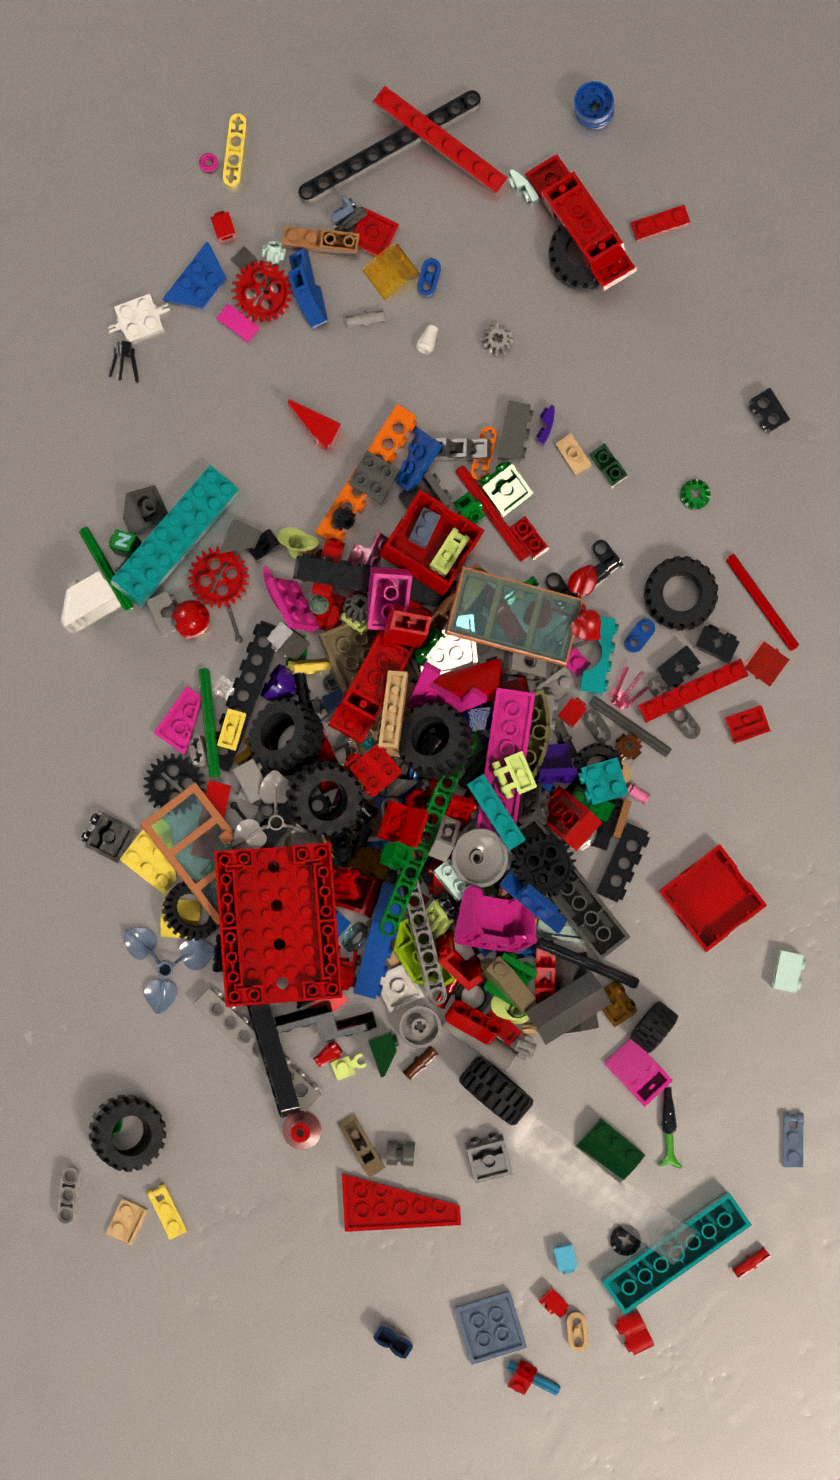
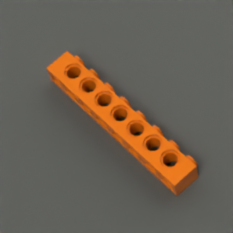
[315,404,418,542]

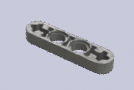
[647,676,700,739]

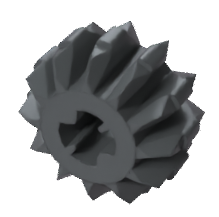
[343,591,368,625]

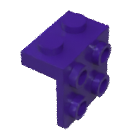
[535,744,578,784]

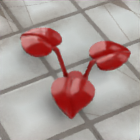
[523,565,601,641]

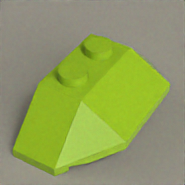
[394,915,456,986]

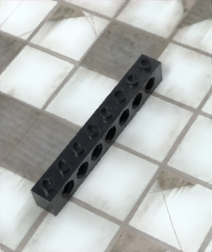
[216,620,276,773]

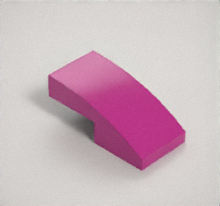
[216,303,260,343]

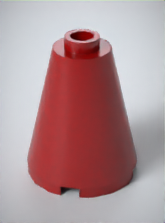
[283,1111,321,1150]

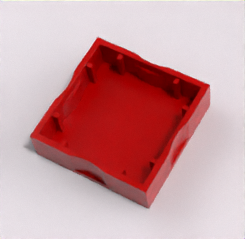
[379,489,485,596]
[657,844,767,953]

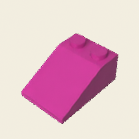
[367,567,413,630]

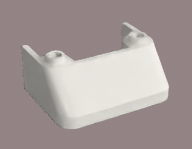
[61,571,121,634]

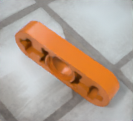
[471,426,497,481]

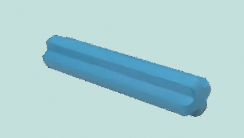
[507,1361,561,1396]

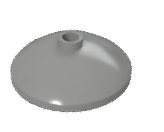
[451,829,508,887]

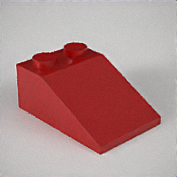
[287,399,342,451]
[546,785,602,851]

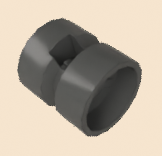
[386,1140,415,1167]

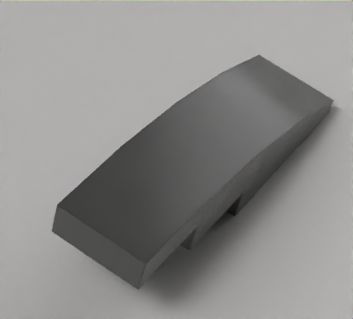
[412,438,491,460]

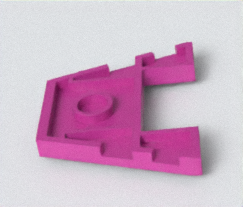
[407,661,488,713]

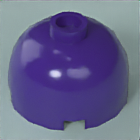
[261,664,297,702]

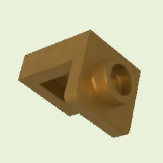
[233,736,252,766]

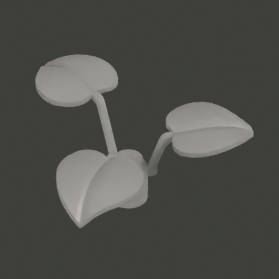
[232,770,324,849]

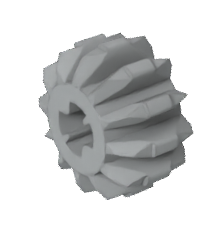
[481,323,514,356]

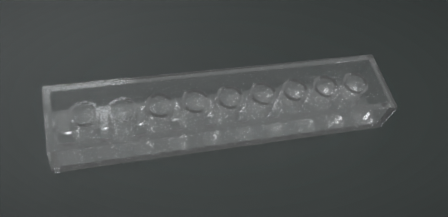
[514,1118,697,1265]

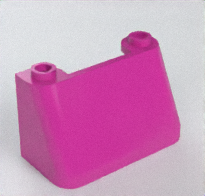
[454,885,537,953]

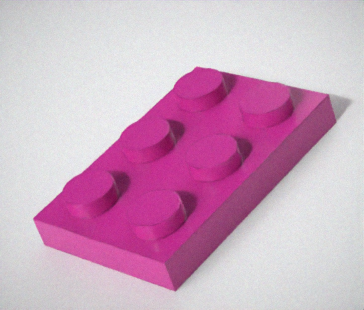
[266,577,319,632]

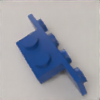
[500,871,567,934]

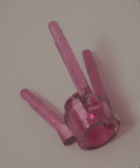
[610,667,648,711]

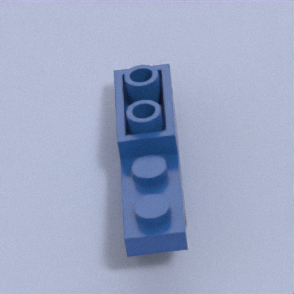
[288,249,328,328]

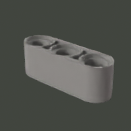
[57,1166,80,1224]

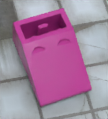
[604,1039,673,1107]

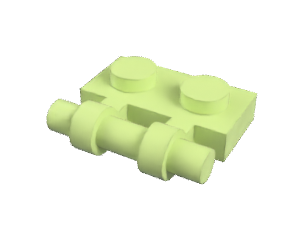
[492,751,537,799]

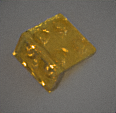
[363,244,420,299]

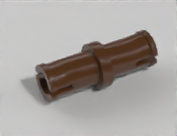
[403,1046,438,1081]

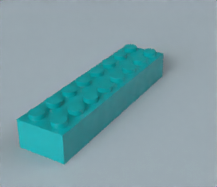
[111,465,240,608]
[601,1191,752,1315]

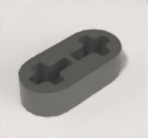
[583,709,611,743]

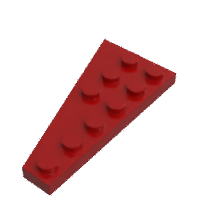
[342,1173,461,1232]

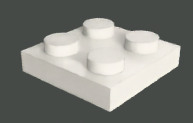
[380,964,425,1012]

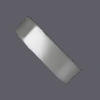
[189,734,208,768]

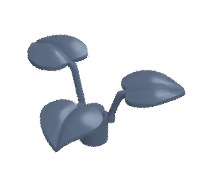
[124,927,215,1014]

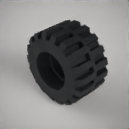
[573,743,623,788]
[630,1001,678,1053]

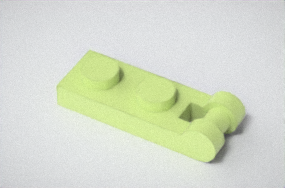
[428,527,470,578]

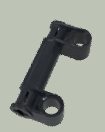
[544,540,624,610]

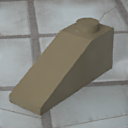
[482,956,537,1013]
[338,1114,386,1177]

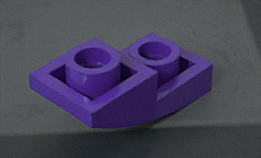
[536,404,555,447]

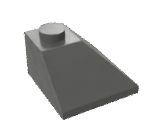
[123,485,168,534]

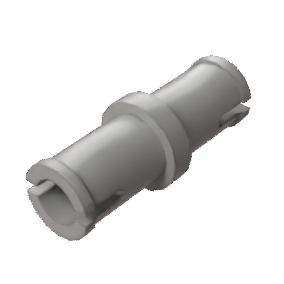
[346,309,385,328]

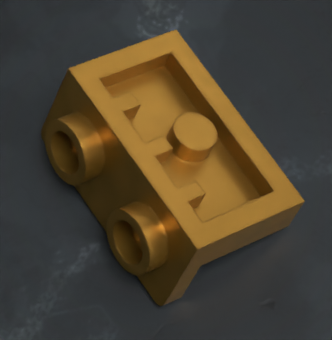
[602,980,638,1027]

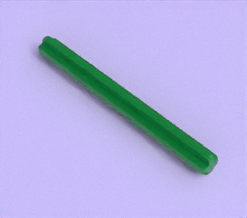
[198,668,220,778]

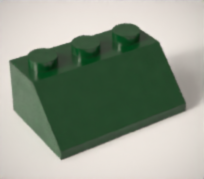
[368,1031,399,1077]
[575,1117,646,1184]

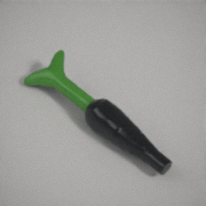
[658,1087,682,1169]

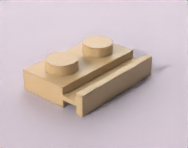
[106,1198,148,1245]

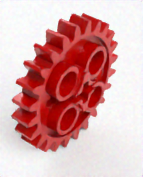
[231,260,293,323]
[187,546,250,609]

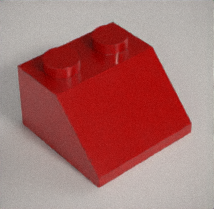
[335,875,383,918]

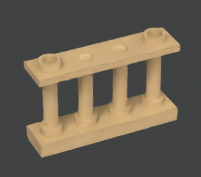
[378,670,415,758]

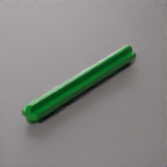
[79,526,133,611]

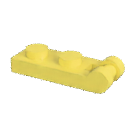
[146,1182,188,1240]

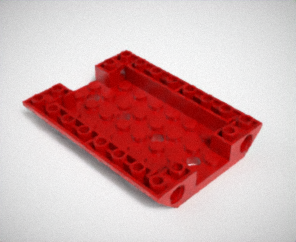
[214,842,343,1007]

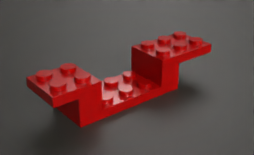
[525,154,637,290]
[328,601,432,744]

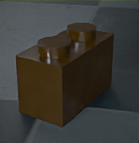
[346,845,390,881]

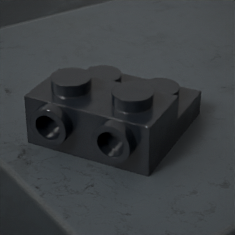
[81,811,135,863]

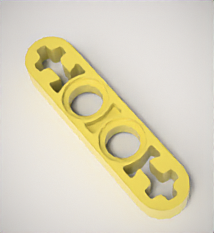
[223,114,247,188]

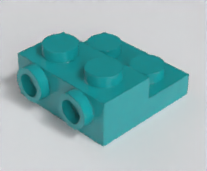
[578,757,629,806]

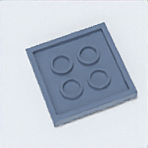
[454,1291,527,1365]

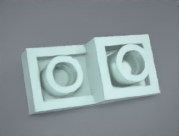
[507,169,539,205]

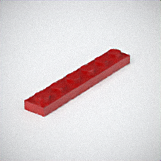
[637,658,749,723]

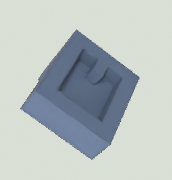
[331,195,356,225]

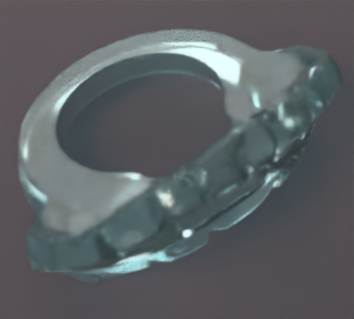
[342,922,369,952]

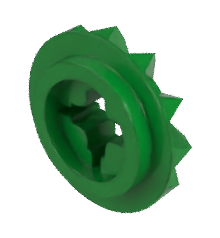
[680,479,711,509]

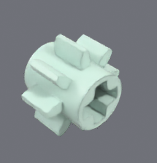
[262,241,286,264]

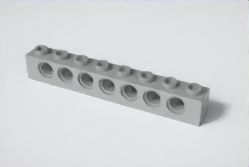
[194,988,322,1112]

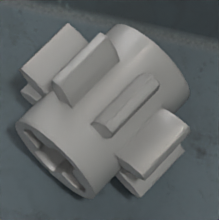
[514,1035,537,1060]

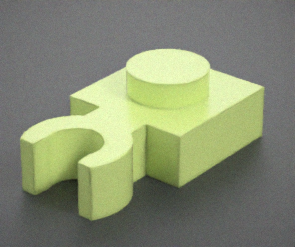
[331,1053,367,1080]

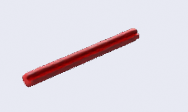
[455,465,529,562]
[726,554,799,651]

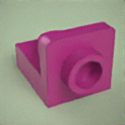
[566,648,591,678]

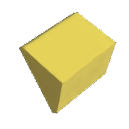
[160,898,202,939]

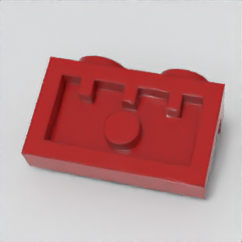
[333,865,360,900]

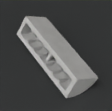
[442,1021,518,1071]

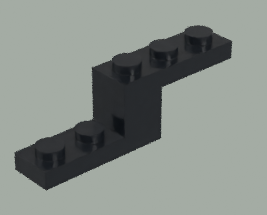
[274,1002,377,1042]

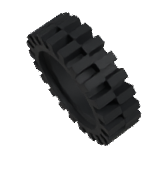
[162,879,220,941]

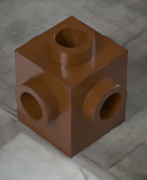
[615,733,643,761]

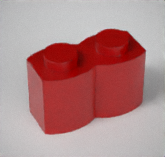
[615,1309,655,1355]

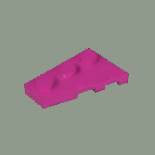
[154,686,201,755]

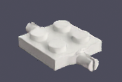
[107,293,171,342]

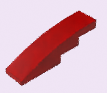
[535,943,556,1004]

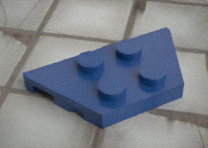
[162,242,227,309]

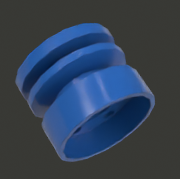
[574,81,615,129]

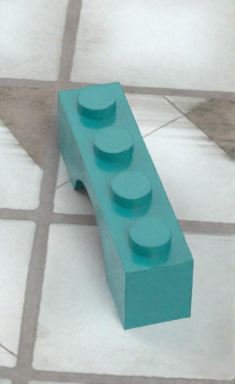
[579,616,619,696]
[467,774,526,851]

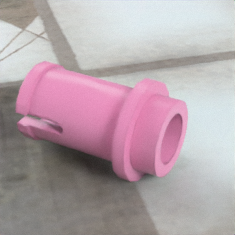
[627,783,651,805]

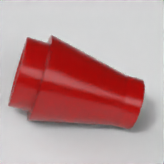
[313,1041,343,1067]

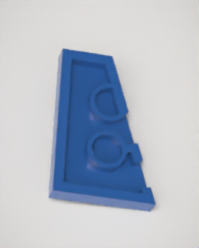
[396,426,443,493]

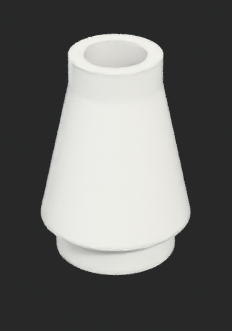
[416,325,439,355]

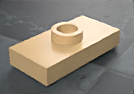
[555,434,592,476]

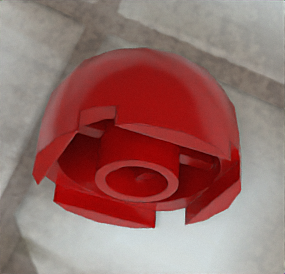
[172,600,210,639]

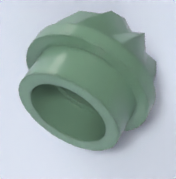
[310,595,329,615]

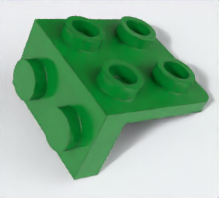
[411,626,446,666]
[484,952,538,1006]

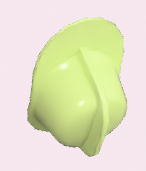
[277,527,319,559]
[491,996,537,1024]

